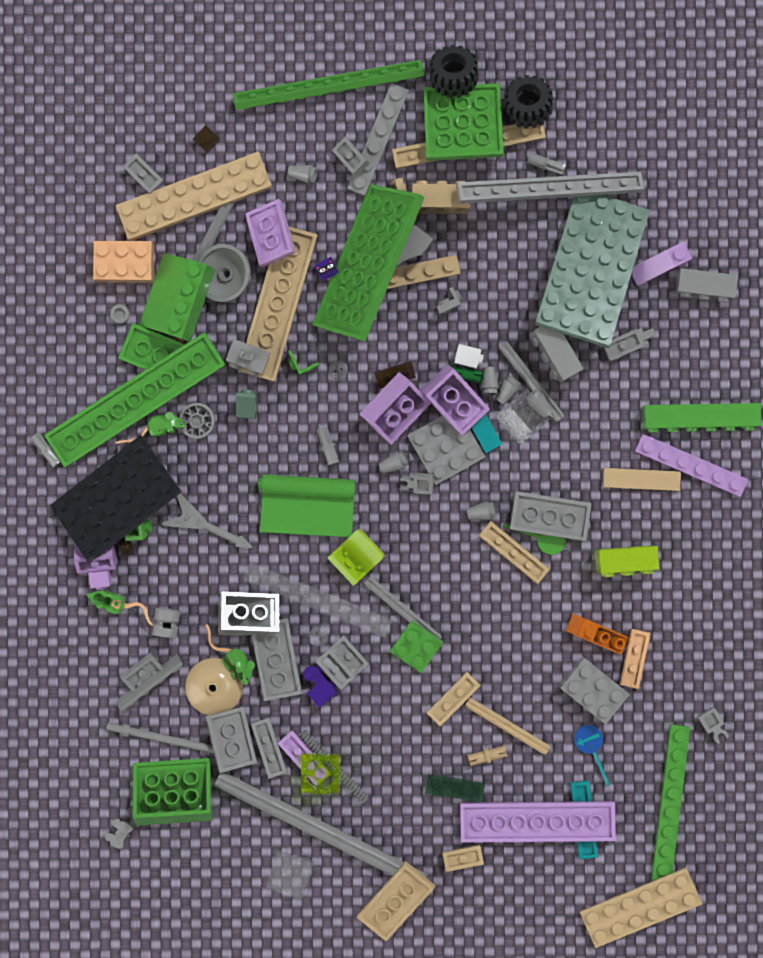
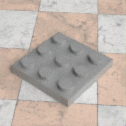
[407,416,485,485]

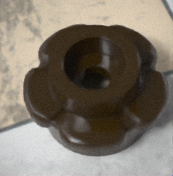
[119,537,133,556]

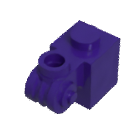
[303,664,337,708]

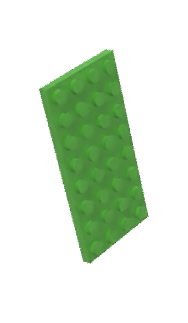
[312,184,425,342]

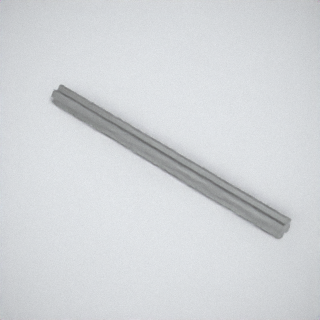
[214,772,427,878]

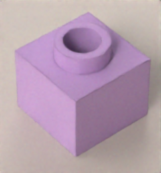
[88,570,112,590]

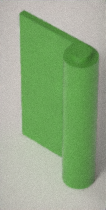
[258,474,355,537]

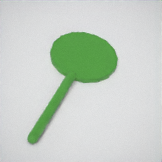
[503,524,566,555]

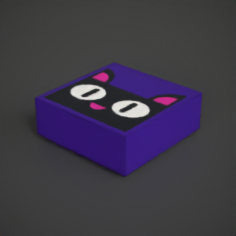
[314,257,339,281]

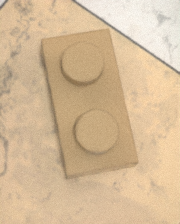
[442,844,484,872]

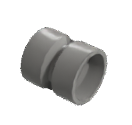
[152,608,180,638]

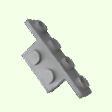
[117,652,182,711]

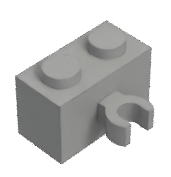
[226,339,271,377]

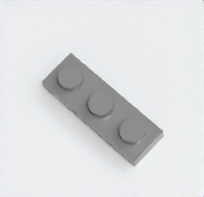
[251,717,287,779]

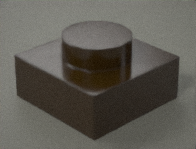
[193,125,220,153]

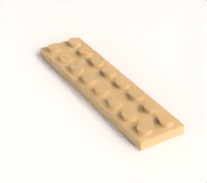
[116,151,272,241]
[238,226,318,382]

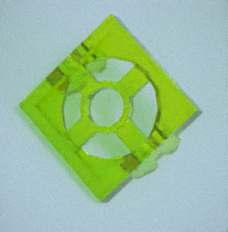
[301,753,340,795]

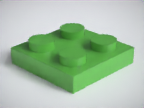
[390,620,443,673]

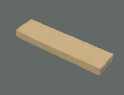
[603,468,681,491]
[478,521,550,584]

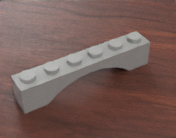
[375,225,435,318]

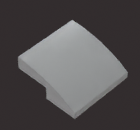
[315,635,369,690]

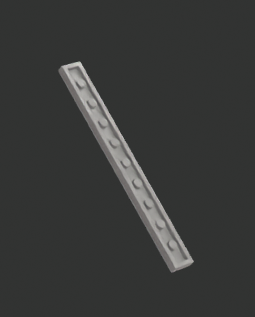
[456,172,644,204]

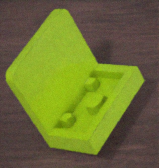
[328,529,385,586]

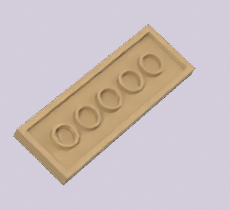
[580,867,703,948]

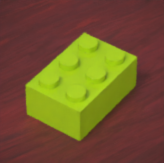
[595,545,659,577]

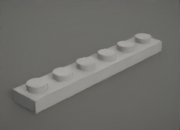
[347,83,409,197]

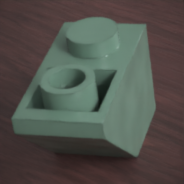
[236,390,258,419]

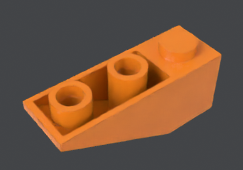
[566,613,629,655]

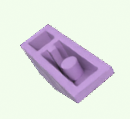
[631,242,692,286]

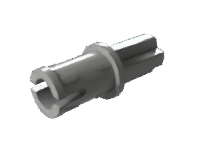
[527,152,565,175]
[317,427,340,465]
[31,432,61,468]

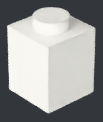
[454,344,484,370]

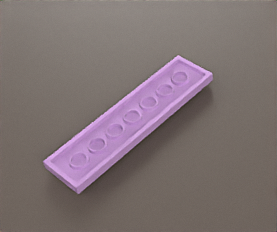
[460,801,616,842]

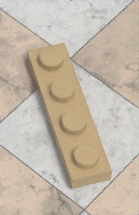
[387,255,461,289]

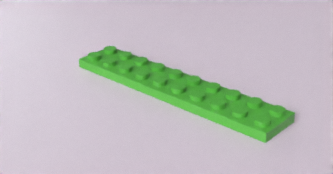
[44,332,226,467]

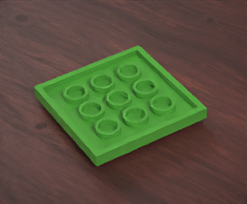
[423,83,504,161]

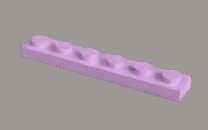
[634,434,748,497]

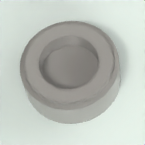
[110,304,130,324]

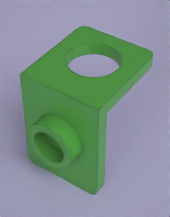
[288,350,320,376]

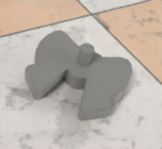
[105,819,134,849]

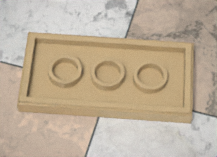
[356,861,435,941]

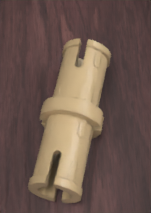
[468,745,508,767]

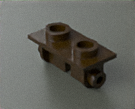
[374,361,416,389]

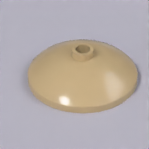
[185,658,243,715]

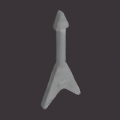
[162,493,252,548]

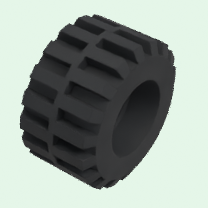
[430,45,478,98]
[504,75,553,129]

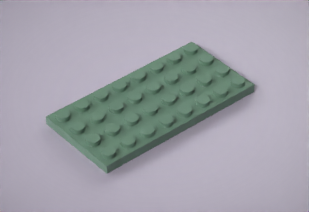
[534,195,650,348]

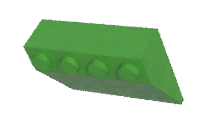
[139,253,215,342]
[133,758,213,826]

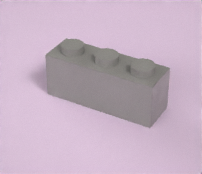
[675,268,738,303]

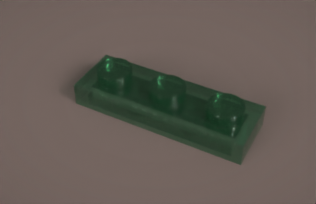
[425,773,485,802]

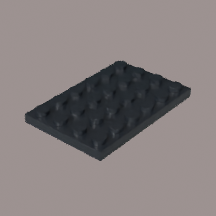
[50,435,182,563]

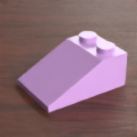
[420,364,490,436]

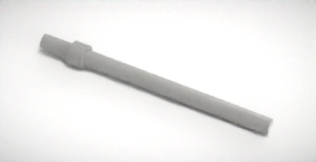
[106,722,214,753]

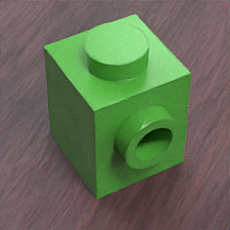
[125,518,152,541]

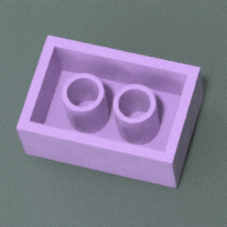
[359,372,431,445]

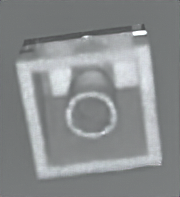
[495,389,552,445]

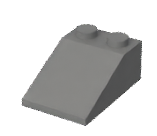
[218,592,279,636]

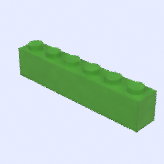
[643,403,761,433]

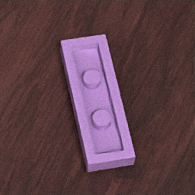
[278,730,331,786]

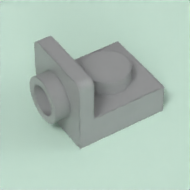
[436,287,462,316]

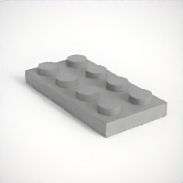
[509,491,592,541]
[252,618,302,701]

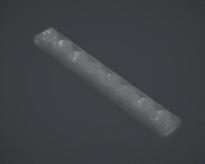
[243,562,393,638]

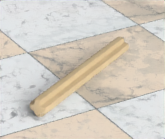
[465,698,550,755]

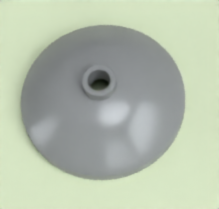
[198,244,251,302]

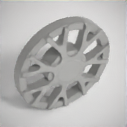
[179,403,215,439]

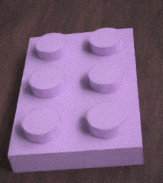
[245,199,296,267]

